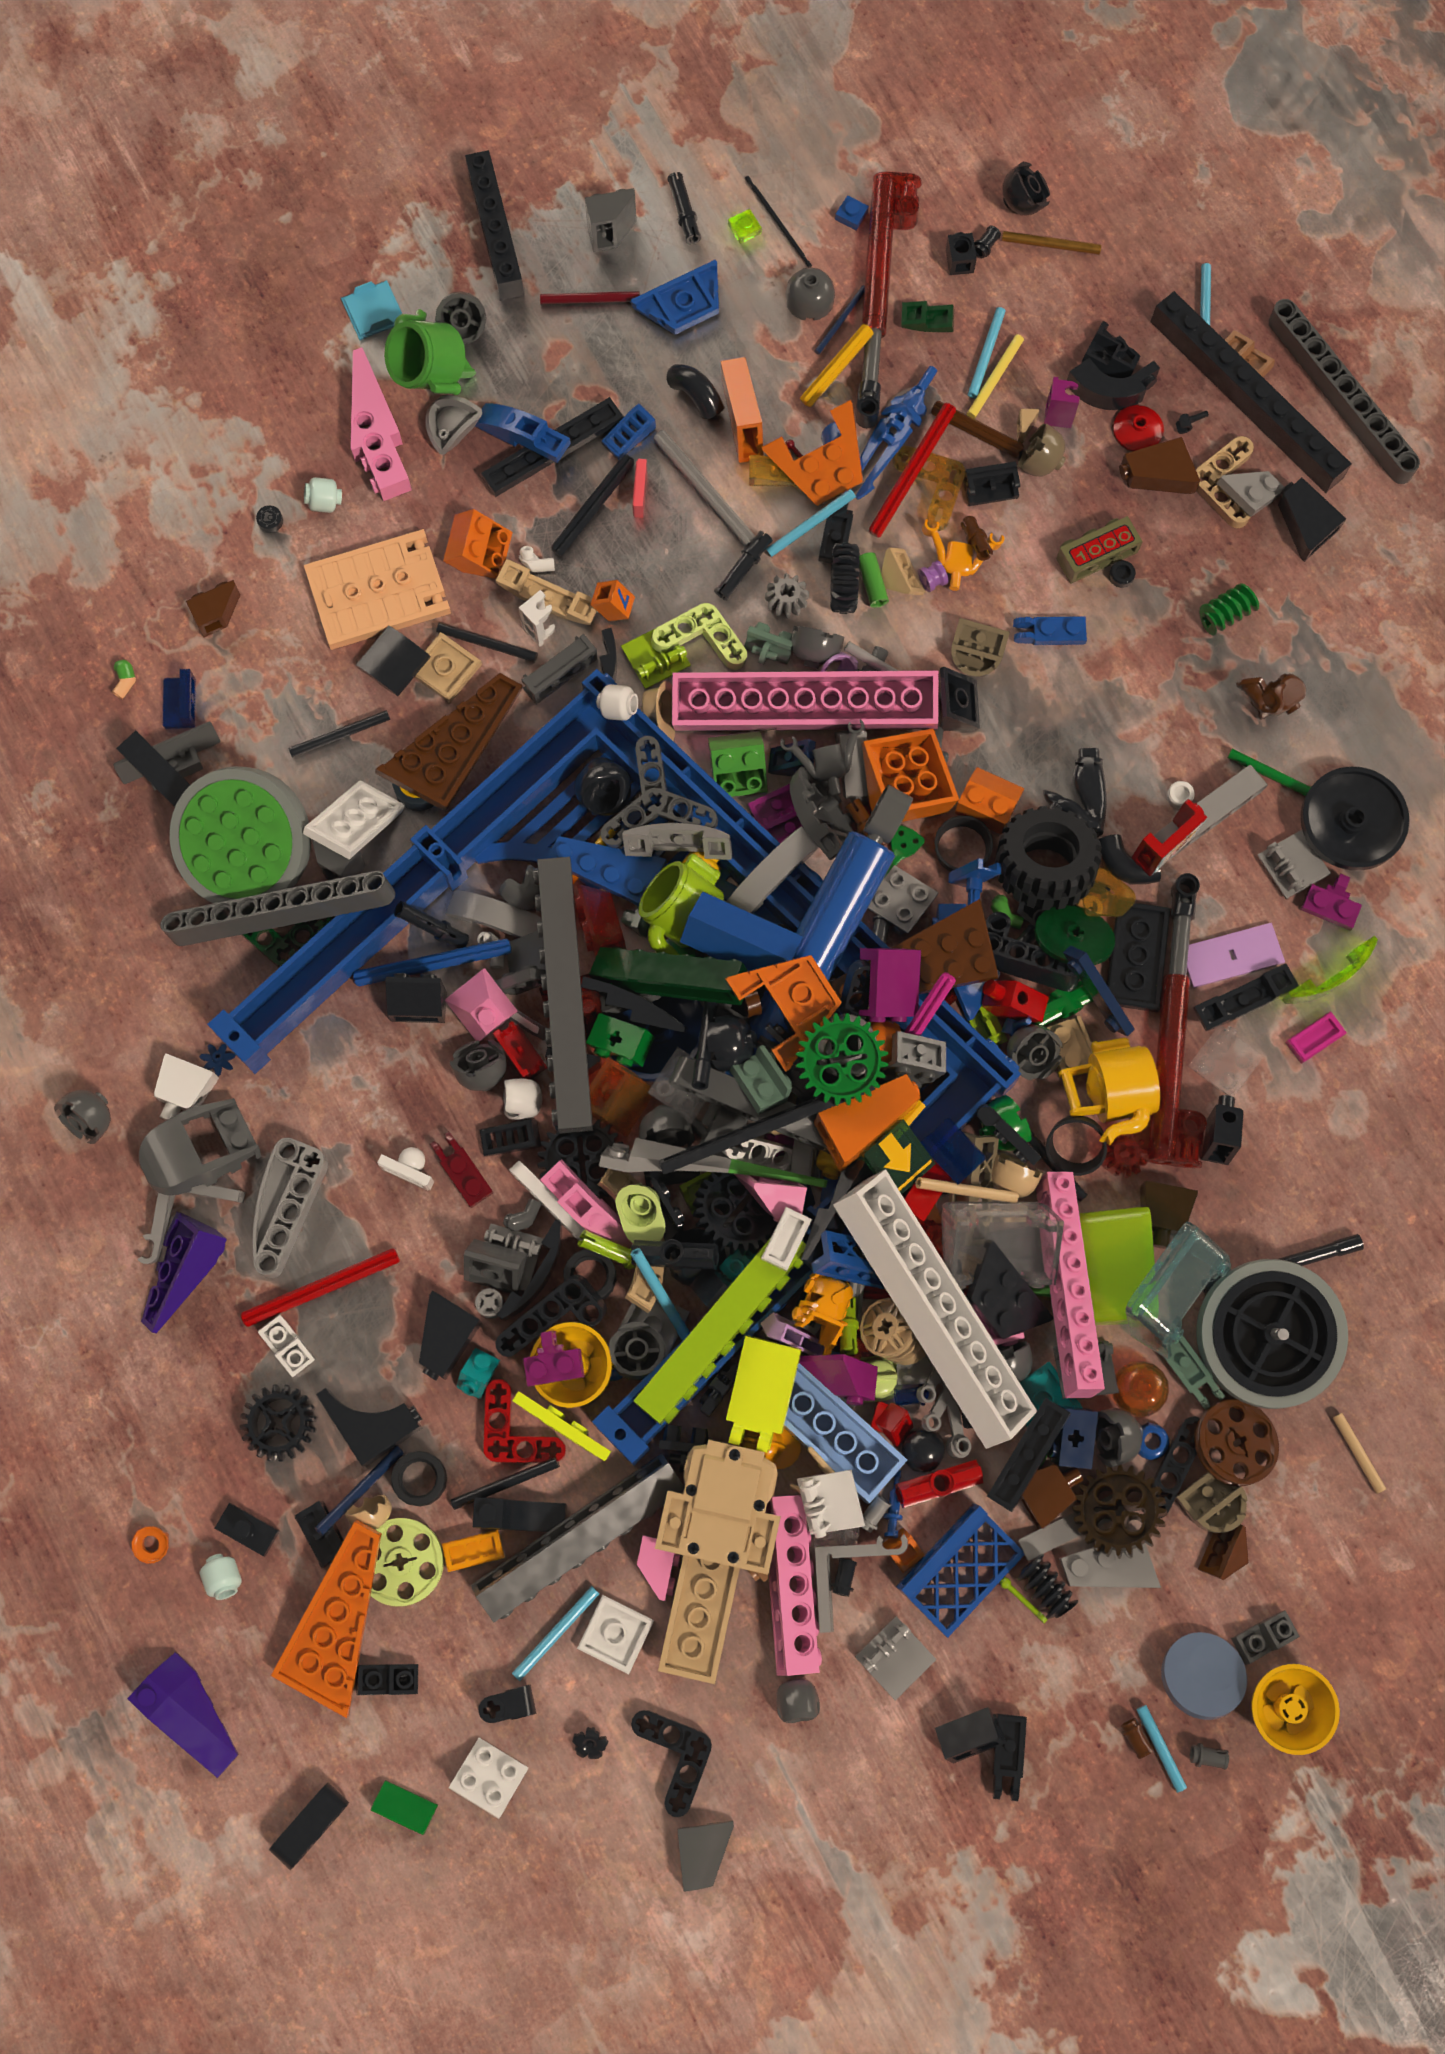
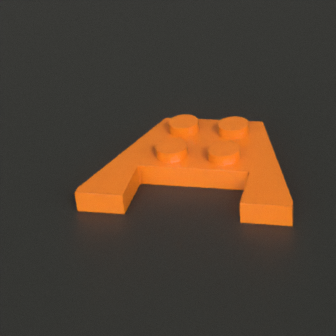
[761,400,863,506]
[725,955,842,1072]

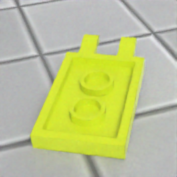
[726,1335,802,1453]

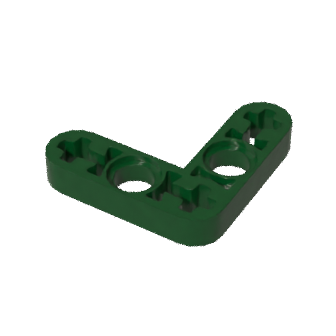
[241,916,334,968]

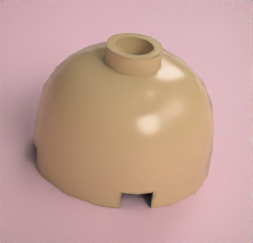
[992,1153,1043,1198]

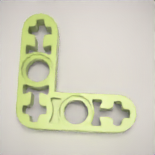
[651,603,747,670]

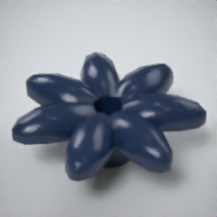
[199,1044,236,1076]

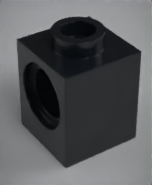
[946,232,977,275]

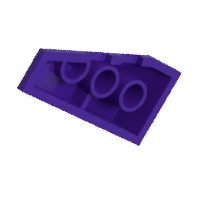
[141,1211,227,1334]
[127,1652,239,1778]

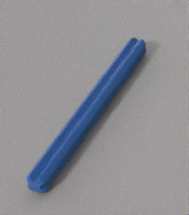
[353,938,511,986]

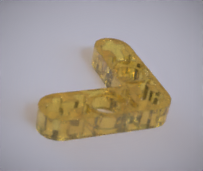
[893,445,965,531]

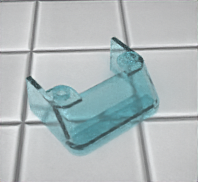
[1126,1221,1231,1360]

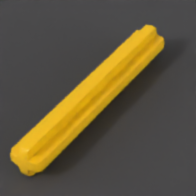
[800,324,874,407]

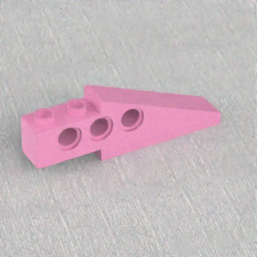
[351,347,412,501]

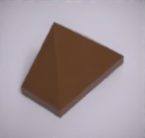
[1198,1524,1249,1580]

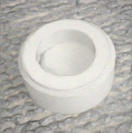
[1167,781,1195,809]

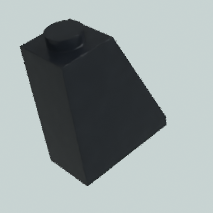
[1278,477,1346,562]
[419,1290,482,1381]

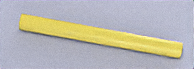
[967,334,1024,419]

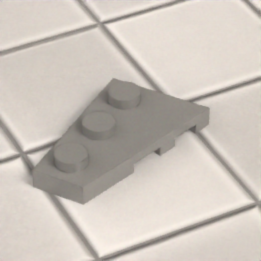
[1059,1543,1161,1588]

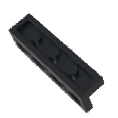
[987,1398,1071,1512]

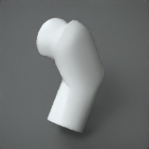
[519,546,555,572]

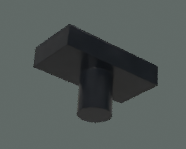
[214,1503,280,1556]

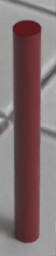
[540,291,640,304]

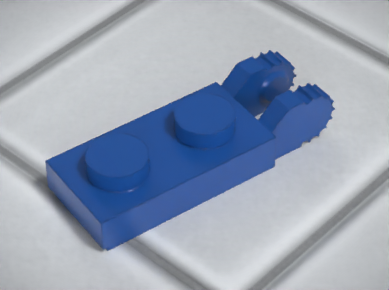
[1013,616,1087,645]

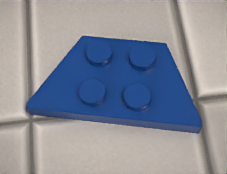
[631,259,719,335]

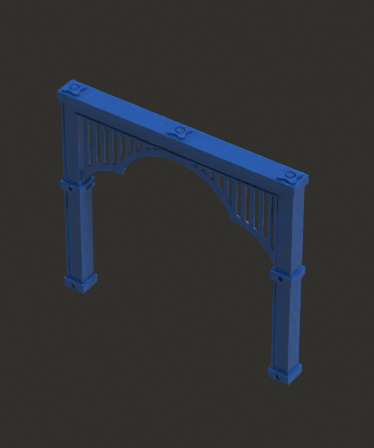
[207,669,1021,1466]

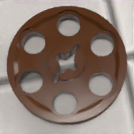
[1195,1400,1279,1487]

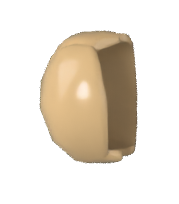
[345,1495,392,1530]

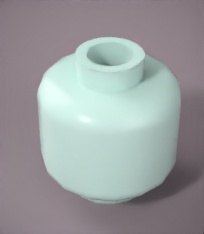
[304,477,342,513]
[199,1554,242,1600]

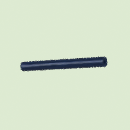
[315,1446,404,1536]

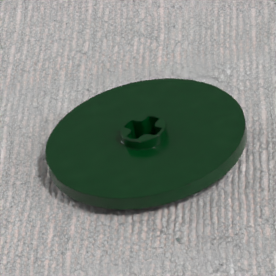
[1034,905,1115,965]

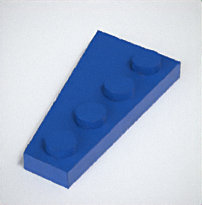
[546,836,667,906]

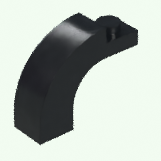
[1067,358,1160,410]

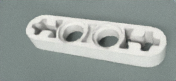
[722,1137,793,1172]
[509,1160,585,1241]

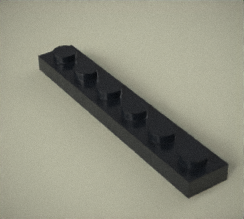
[481,397,624,497]

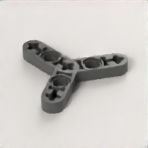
[601,736,718,848]

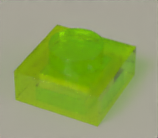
[728,209,762,244]

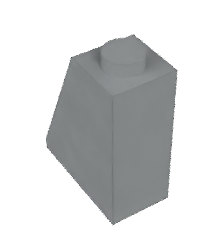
[835,730,868,802]

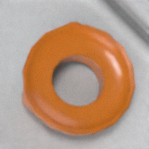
[132,1526,169,1564]

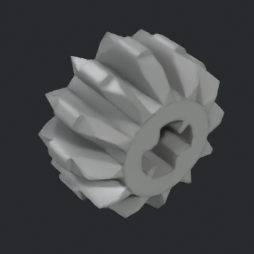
[765,572,809,619]

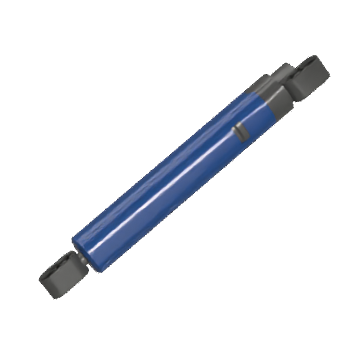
[700,784,913,1158]

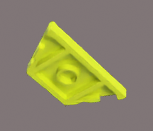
[512,1391,611,1461]

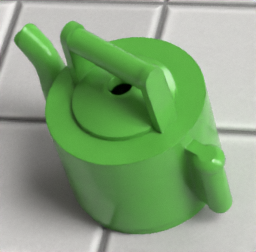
[384,309,476,395]

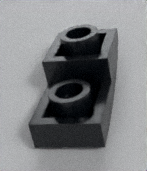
[356,1664,418,1695]

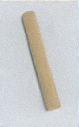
[1333,1413,1386,1494]

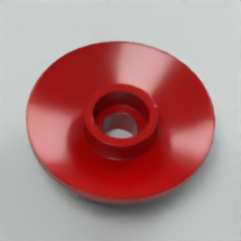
[1113,405,1164,451]

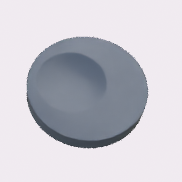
[1161,1632,1247,1720]

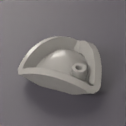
[425,395,482,455]

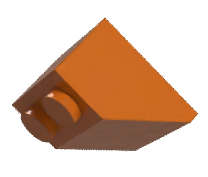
[955,767,1025,834]

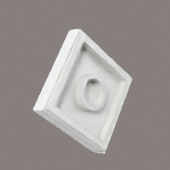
[577,1595,654,1674]

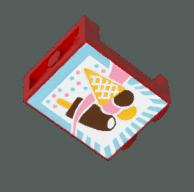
[1131,799,1207,876]

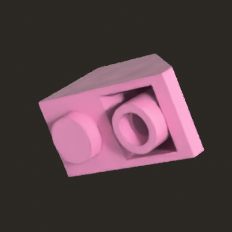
[637,1536,680,1601]

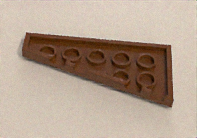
[375,673,523,812]
[831,899,999,1004]

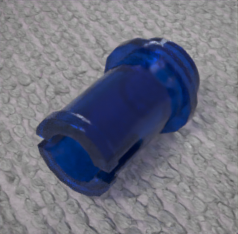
[894,1384,929,1406]

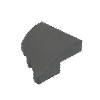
[677,1821,734,1892]

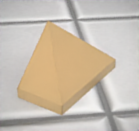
[881,547,926,595]

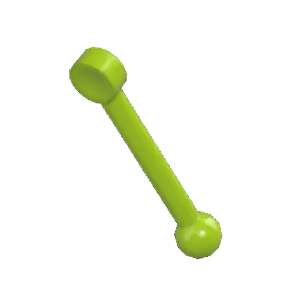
[1000,1577,1048,1624]

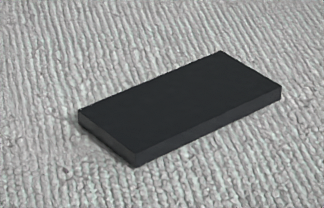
[1107,900,1171,1012]

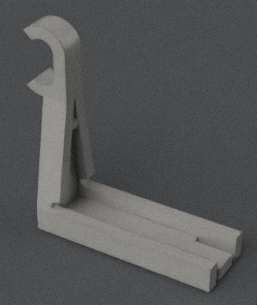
[137,1184,246,1264]
[815,1534,908,1633]

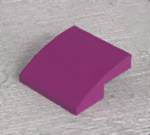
[746,784,803,844]

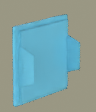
[341,280,402,340]

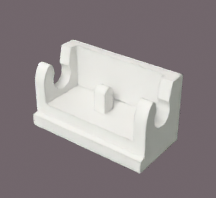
[519,590,555,647]

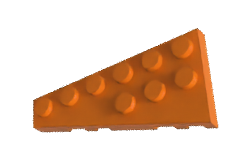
[271,1519,382,1718]

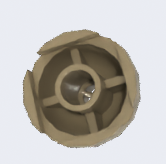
[1017,423,1066,477]

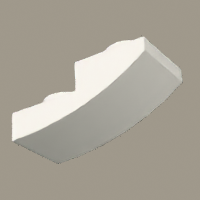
[258,1314,315,1377]

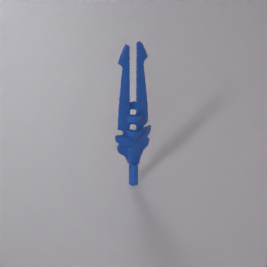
[844,366,937,500]

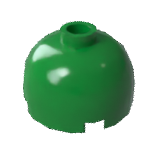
[979,1095,1031,1151]

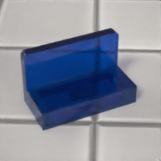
[163,669,196,729]
[919,1118,986,1185]

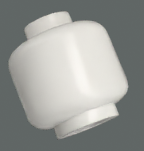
[596,684,638,721]

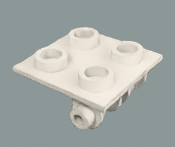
[797,1470,865,1538]
[449,1738,528,1819]

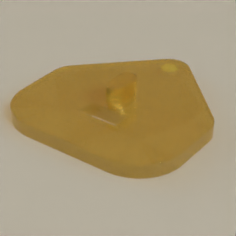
[1083,868,1136,917]

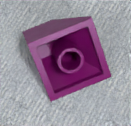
[799,1354,878,1405]

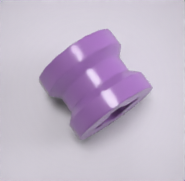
[918,560,949,592]

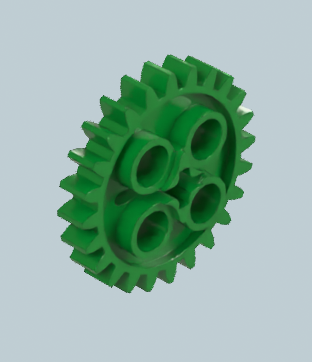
[795,1013,889,1106]

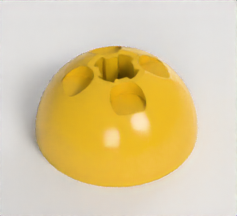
[530,1322,613,1408]
[1251,1664,1340,1755]

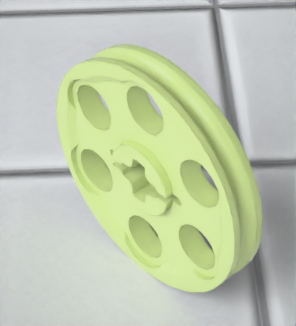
[371,1518,444,1606]

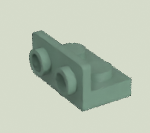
[730,1045,792,1114]

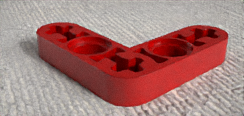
[483,1379,566,1463]

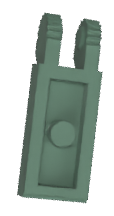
[1156,1331,1225,1410]

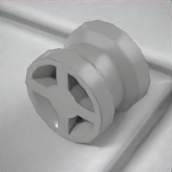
[475,1288,504,1319]

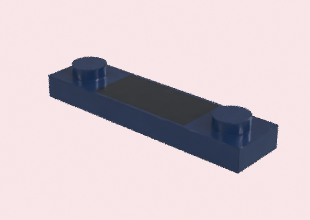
[1063,946,1135,1037]

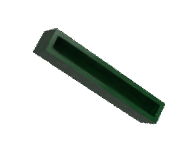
[589,947,748,1005]

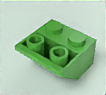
[708,731,768,797]

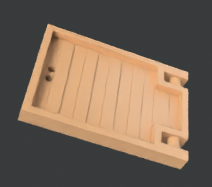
[304,529,451,650]

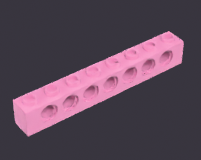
[1036,1172,1105,1398]

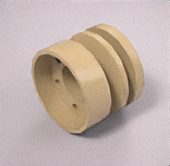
[860,1298,926,1365]

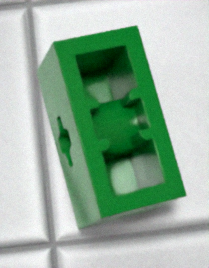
[586,1013,655,1067]

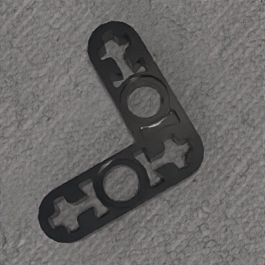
[784,960,871,1035]
[631,1710,712,1817]

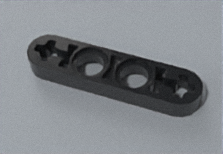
[1143,1417,1200,1518]

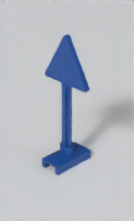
[949,858,1001,1021]

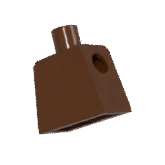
[1020,1464,1083,1530]

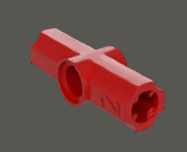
[895,1459,984,1508]

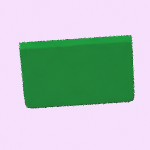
[370,1780,438,1835]

